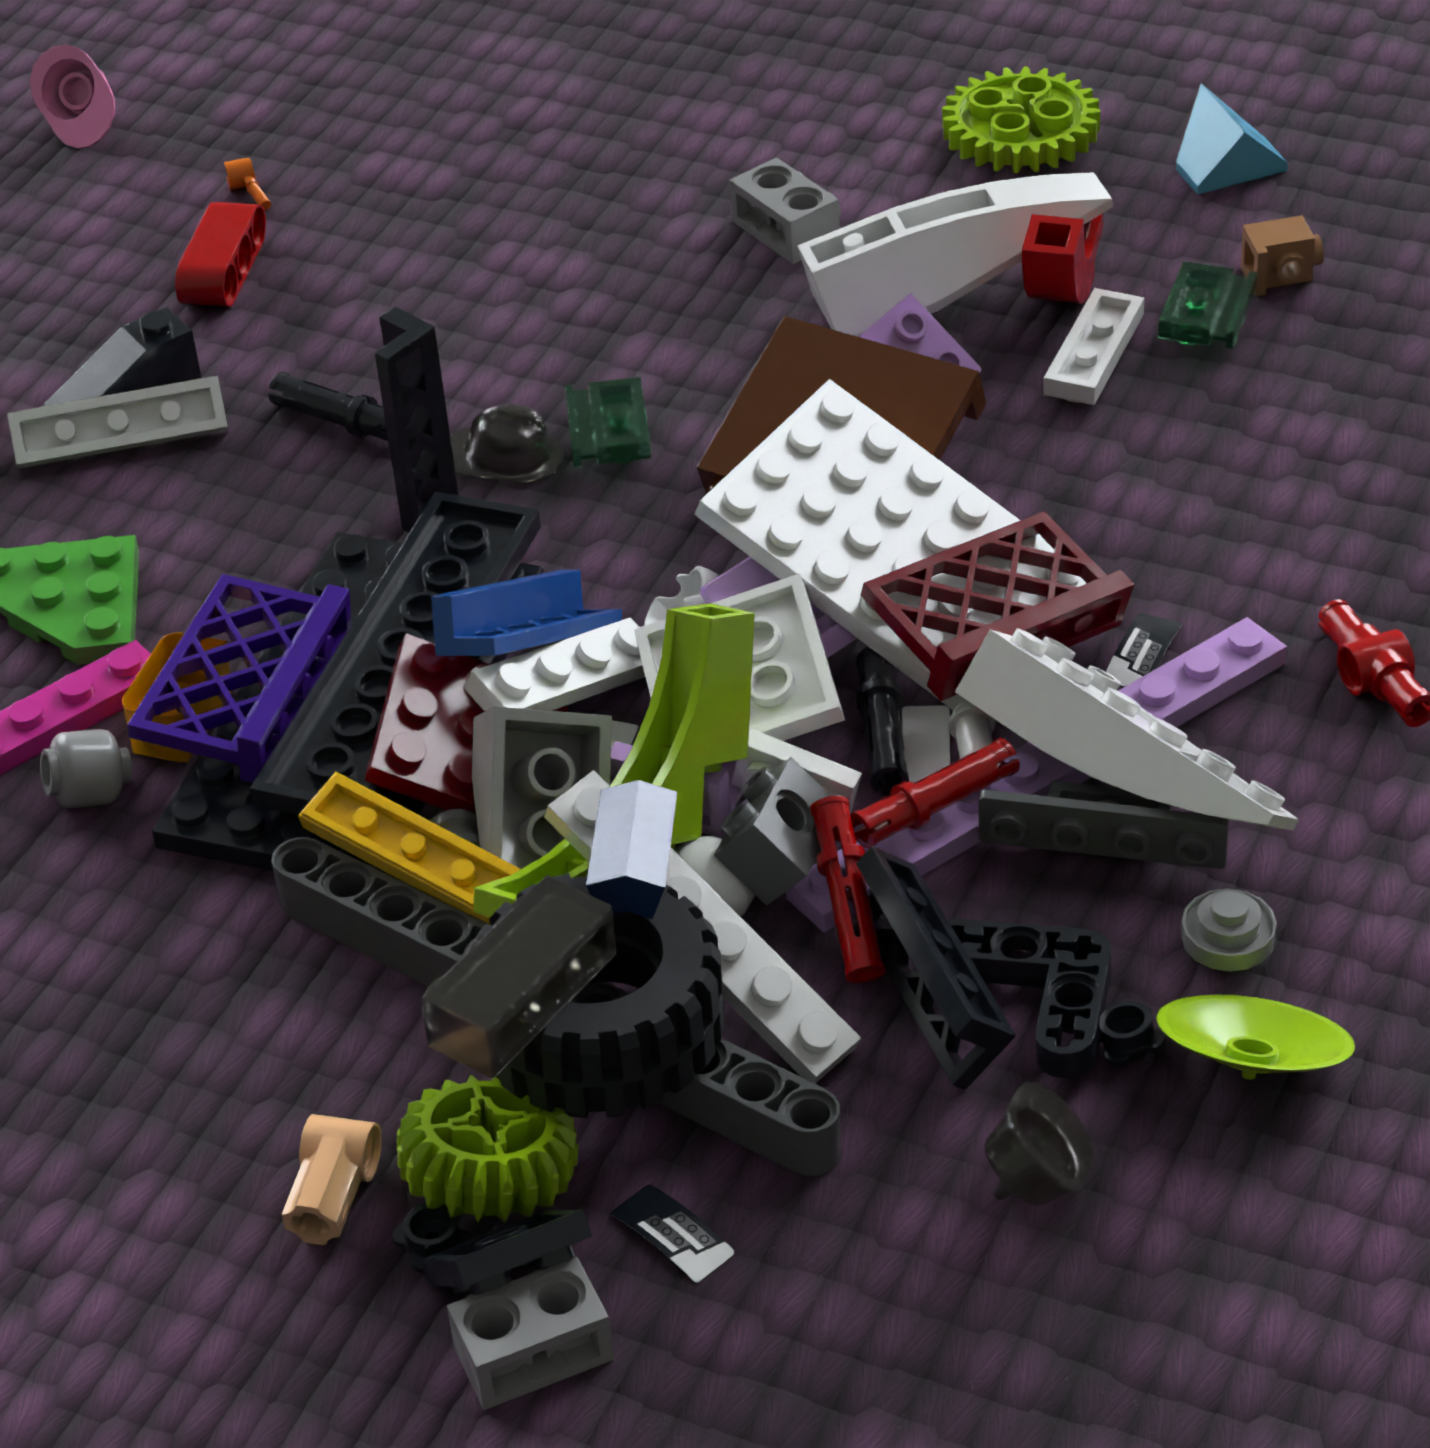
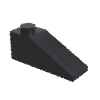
[41,307,202,407]

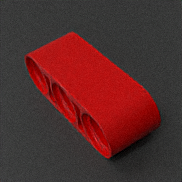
[175,202,266,307]

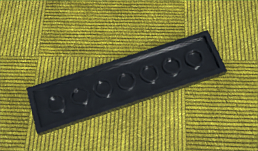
[250,492,541,815]

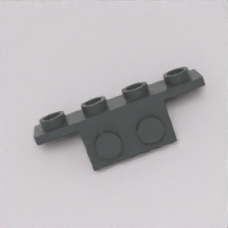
[978,780,1229,869]

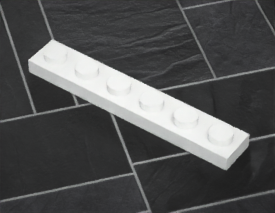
[545,770,861,1084]

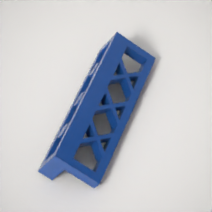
[431,569,622,656]

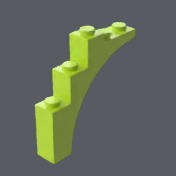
[474,603,755,917]

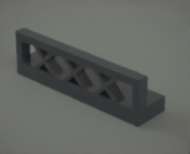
[375,307,459,533]
[856,846,1016,1090]

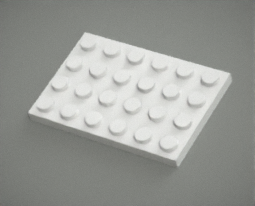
[694,379,1086,710]

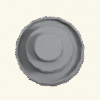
[1181,888,1277,972]

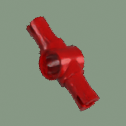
[1318,599,1430,727]

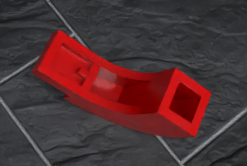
[1022,213,1104,304]

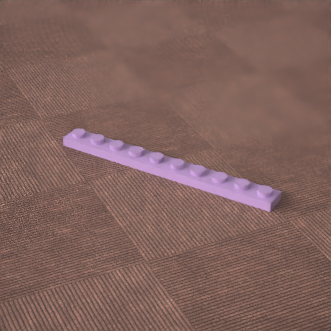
[786,617,1287,933]

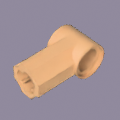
[282,1114,382,1245]

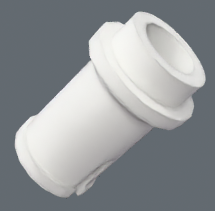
[948,701,996,760]

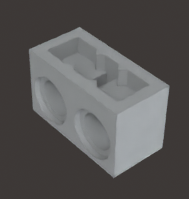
[729,157,841,264]
[447,1256,614,1410]

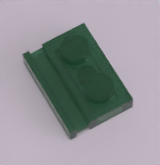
[1158,261,1257,349]
[564,377,651,467]

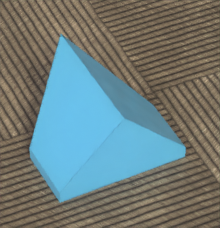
[1176,84,1288,195]

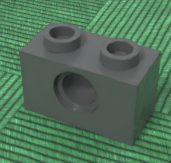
[714,757,831,906]

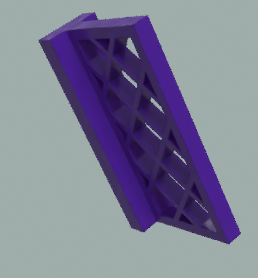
[127,574,352,783]

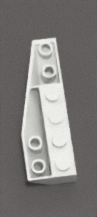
[797,172,1114,337]
[955,628,1299,831]

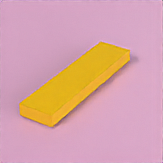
[298,771,521,924]

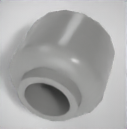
[40,729,132,809]

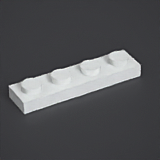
[7,375,229,468]
[463,618,645,711]

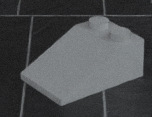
[472,707,612,869]

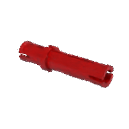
[850,738,1020,849]
[810,795,885,983]

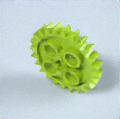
[942,66,1100,173]

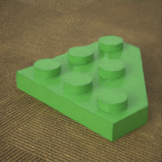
[0,535,139,665]

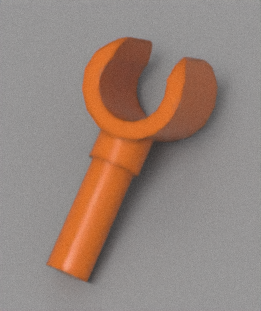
[224,158,271,211]

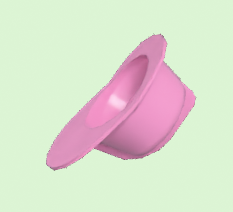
[30,44,115,149]

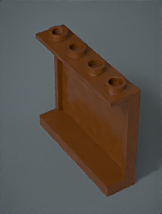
[697,316,987,494]

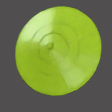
[1156,994,1355,1080]

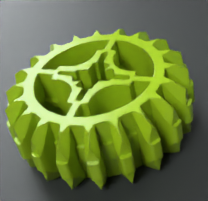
[397,1075,579,1222]

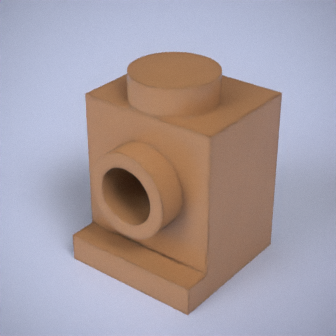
[1241,215,1324,296]

